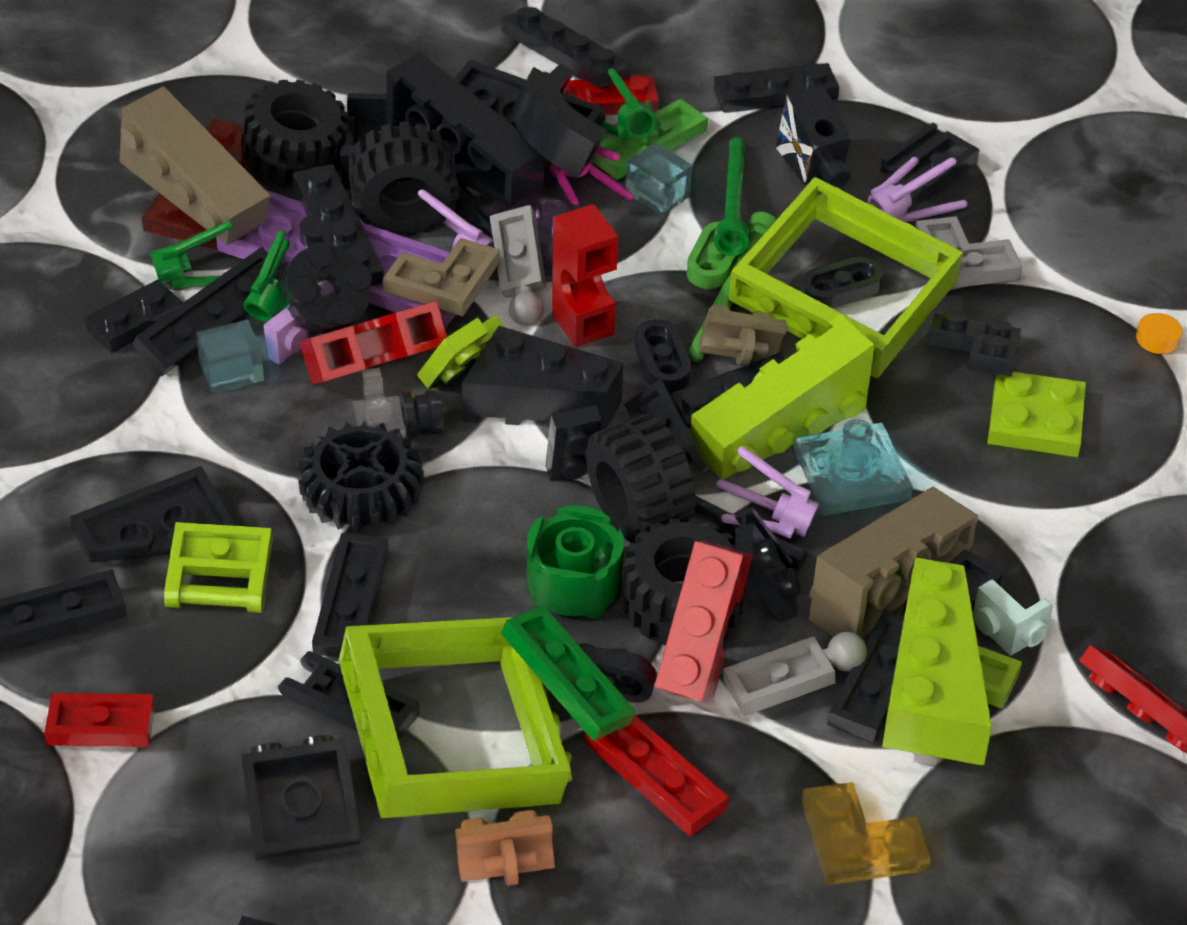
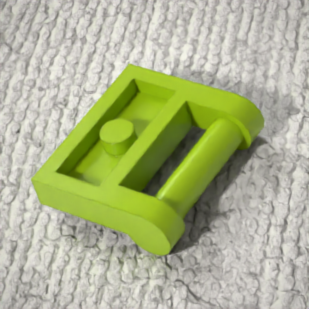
[164,522,273,613]

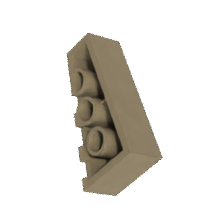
[119,86,271,245]
[809,486,978,642]

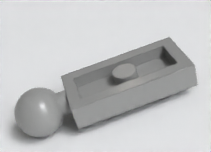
[490,205,547,325]
[723,632,867,716]

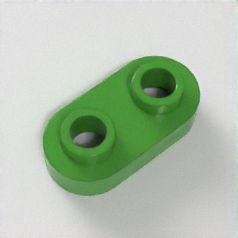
[687,221,739,289]

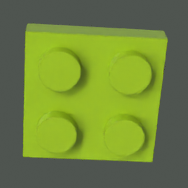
[987,372,1086,457]

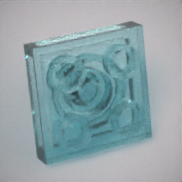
[794,419,913,516]

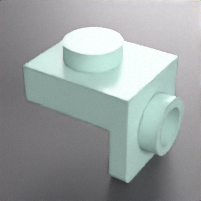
[973,579,1053,656]

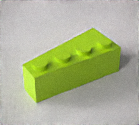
[691,313,875,480]
[882,557,992,766]

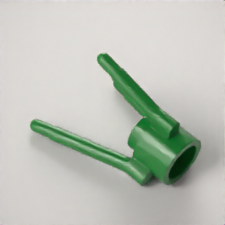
[601,68,661,140]
[150,221,233,291]
[243,230,321,323]

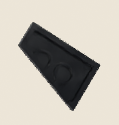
[70,466,236,563]

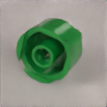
[527,505,624,619]

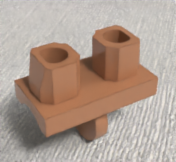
[455,810,555,886]

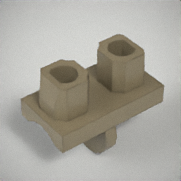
[698,304,788,366]

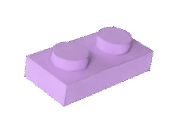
[264,280,335,365]

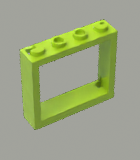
[729,177,963,379]
[339,617,573,818]

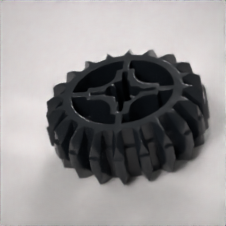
[297,420,424,532]

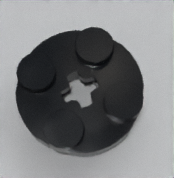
[281,242,372,333]

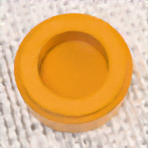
[1136,313,1182,354]

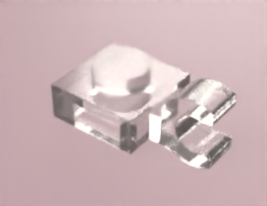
[353,368,406,438]

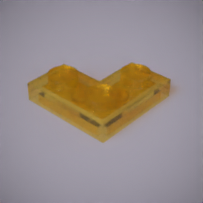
[802,782,931,886]

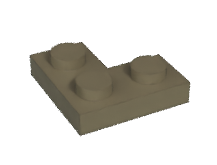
[383,238,500,316]

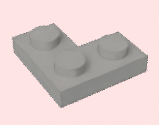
[915,216,1022,288]

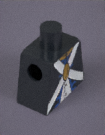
[776,85,850,188]

